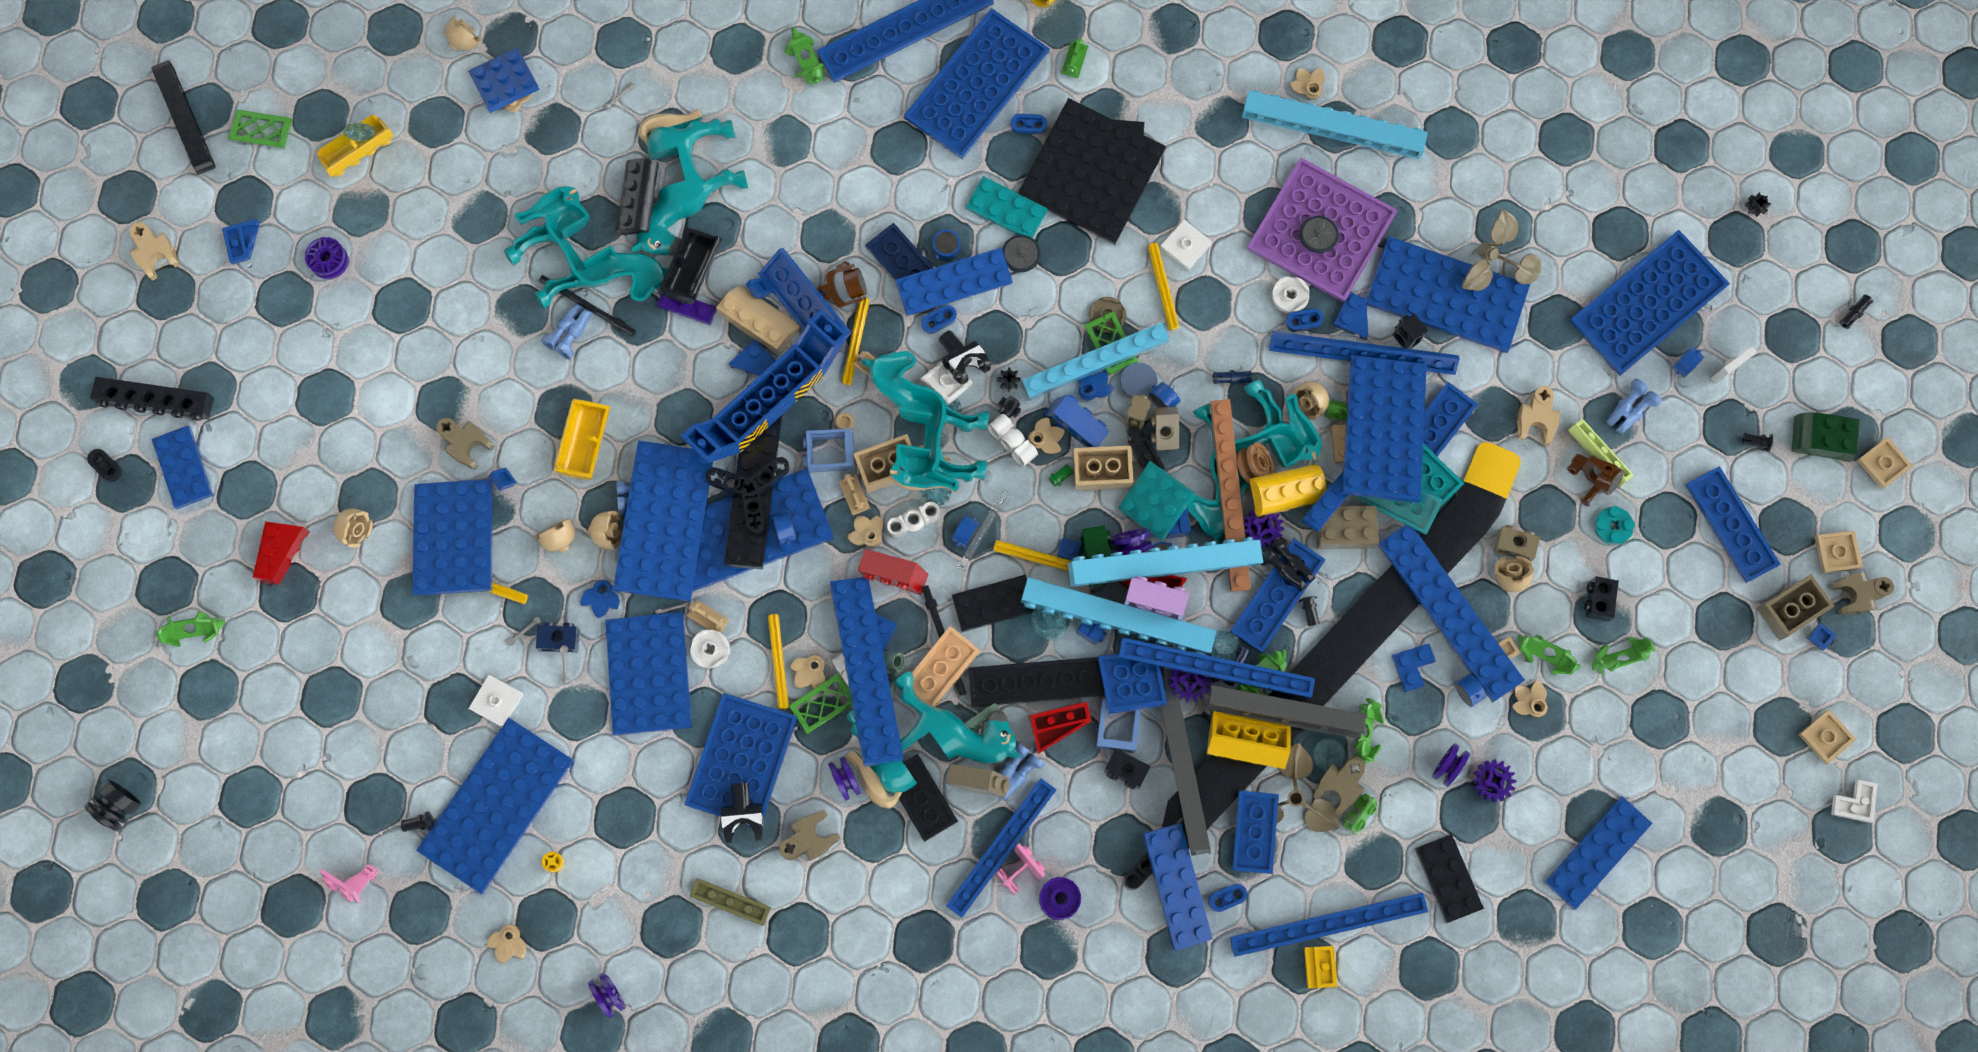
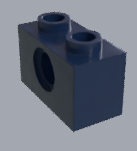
[536,622,580,653]

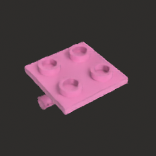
[996,843,1046,895]
[320,865,377,903]

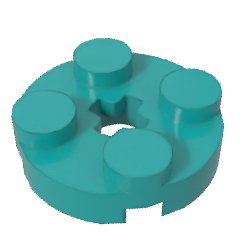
[1594,506,1635,545]

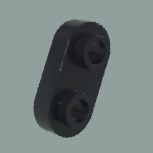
[87,449,122,482]

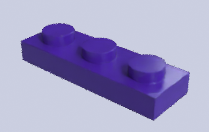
[657,294,717,326]

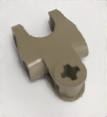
[436,418,495,470]
[1829,572,1894,615]
[1313,756,1365,816]
[780,810,841,861]

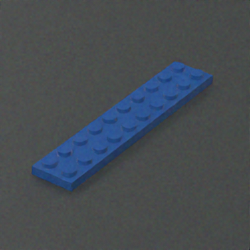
[817,0,994,83]
[1378,525,1525,703]
[830,577,904,767]

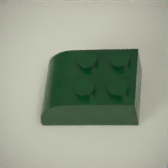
[1791,412,1860,461]
[1080,525,1114,593]

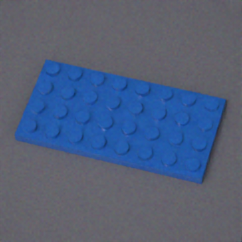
[904,8,1050,160]
[1569,230,1730,376]
[1366,236,1530,353]
[1342,355,1427,503]
[613,440,713,602]
[693,468,834,592]
[416,717,574,894]

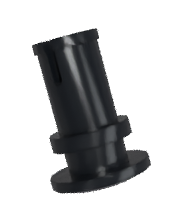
[1742,433,1773,452]
[1298,596,1320,626]
[401,811,434,832]

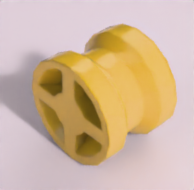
[542,852,564,873]

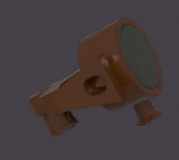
[817,261,867,307]
[1567,454,1624,506]

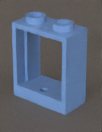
[803,428,855,473]
[1096,699,1141,753]

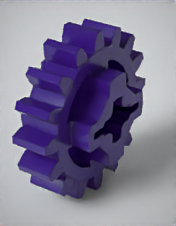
[1244,510,1285,548]
[1169,669,1211,703]
[1472,759,1517,803]

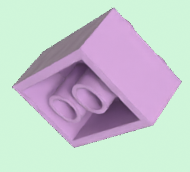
[1124,576,1189,620]

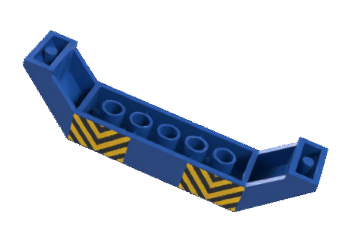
[681,309,848,463]

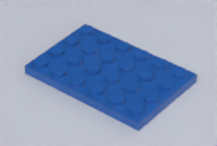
[412,479,493,596]
[605,612,692,736]
[684,693,798,827]

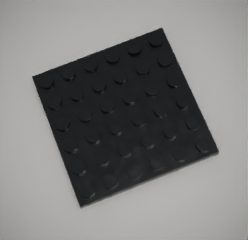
[1017,98,1167,245]

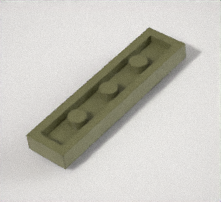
[689,878,771,926]

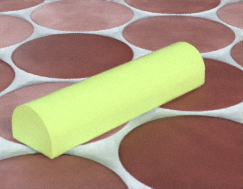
[1568,419,1634,487]

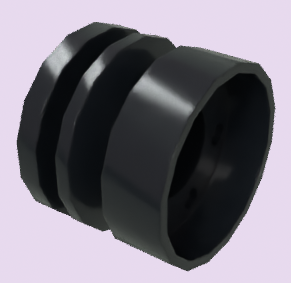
[84,779,142,832]

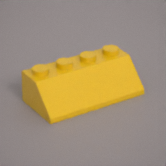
[1207,711,1291,769]

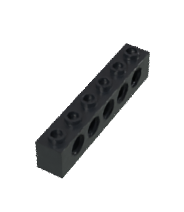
[90,377,214,421]

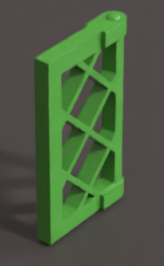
[229,109,292,148]
[1084,311,1139,375]
[789,674,852,734]

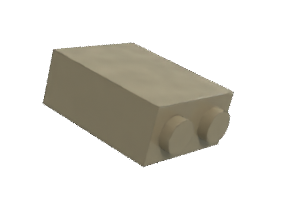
[946,764,1010,798]

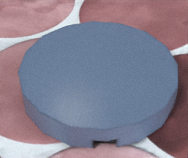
[1120,362,1158,399]

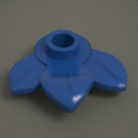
[1079,371,1114,401]
[580,580,620,618]

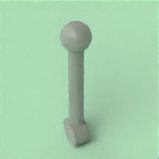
[604,82,635,110]
[655,599,695,615]
[507,617,541,646]
[560,645,570,684]

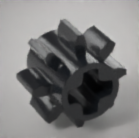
[1745,192,1771,217]
[997,367,1021,392]
[998,396,1021,419]

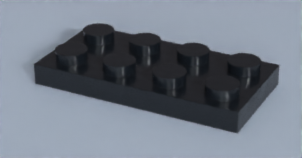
[952,574,1036,633]
[899,754,958,842]
[1415,834,1484,923]

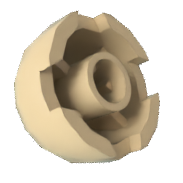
[444,15,483,51]
[1292,381,1329,420]
[333,508,373,548]
[588,511,623,550]
[535,518,575,553]
[1495,556,1534,592]

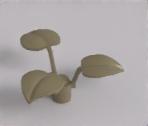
[1462,209,1541,291]
[1277,743,1339,832]

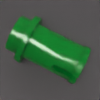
[1049,464,1074,487]

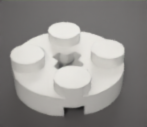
[1271,276,1310,315]
[690,630,731,668]

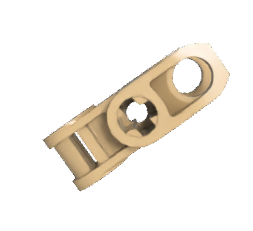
[129,222,180,280]
[1517,386,1560,446]

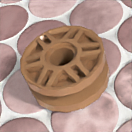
[1237,443,1275,484]

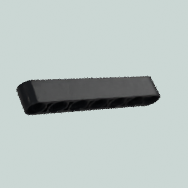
[151,60,216,175]

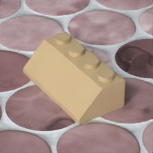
[716,285,801,356]

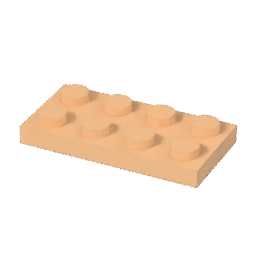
[912,626,981,707]

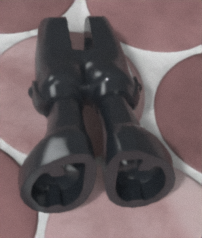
[1260,537,1315,591]

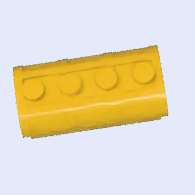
[316,114,394,178]
[554,398,611,480]
[1249,464,1327,517]

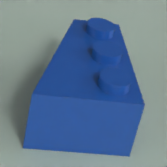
[1043,395,1110,447]

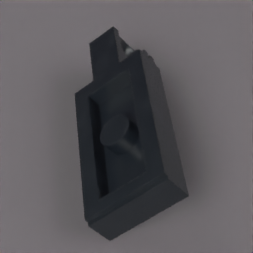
[1127,426,1165,470]

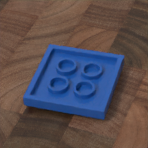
[468,47,540,113]
[1098,653,1167,714]

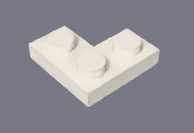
[1831,780,1878,823]

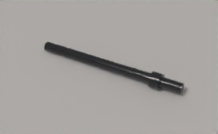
[539,275,636,337]
[922,585,967,696]

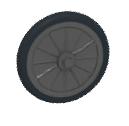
[1299,216,1339,253]
[1002,235,1041,273]

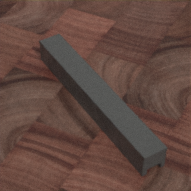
[1207,685,1367,739]
[1161,697,1211,856]

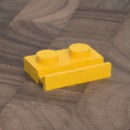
[1304,946,1337,989]

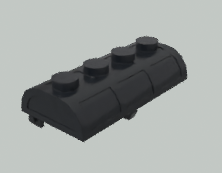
[615,158,659,236]
[659,227,722,304]

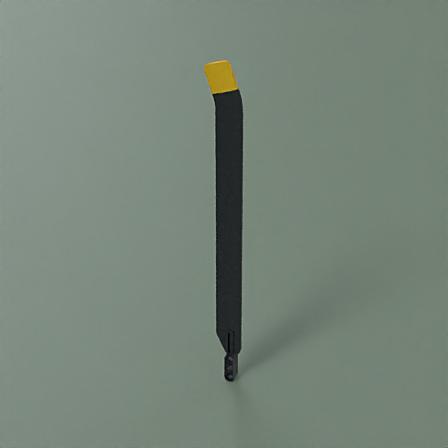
[1123,442,1521,891]

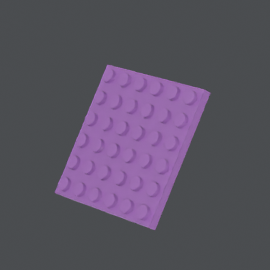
[1247,157,1398,303]

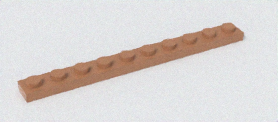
[1210,399,1251,592]

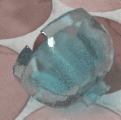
[1031,607,1071,641]

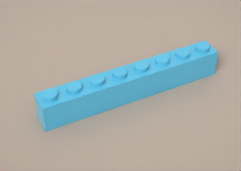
[1022,322,1169,401]

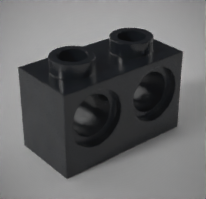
[1392,313,1429,349]
[1584,576,1619,621]

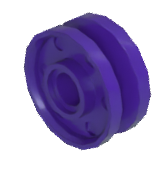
[305,237,349,279]
[1111,529,1153,555]
[1432,743,1470,787]
[828,756,861,801]
[1039,877,1081,921]
[588,972,626,1018]

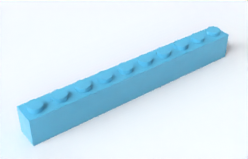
[1242,90,1428,159]
[1068,537,1263,587]
[1021,577,1216,655]

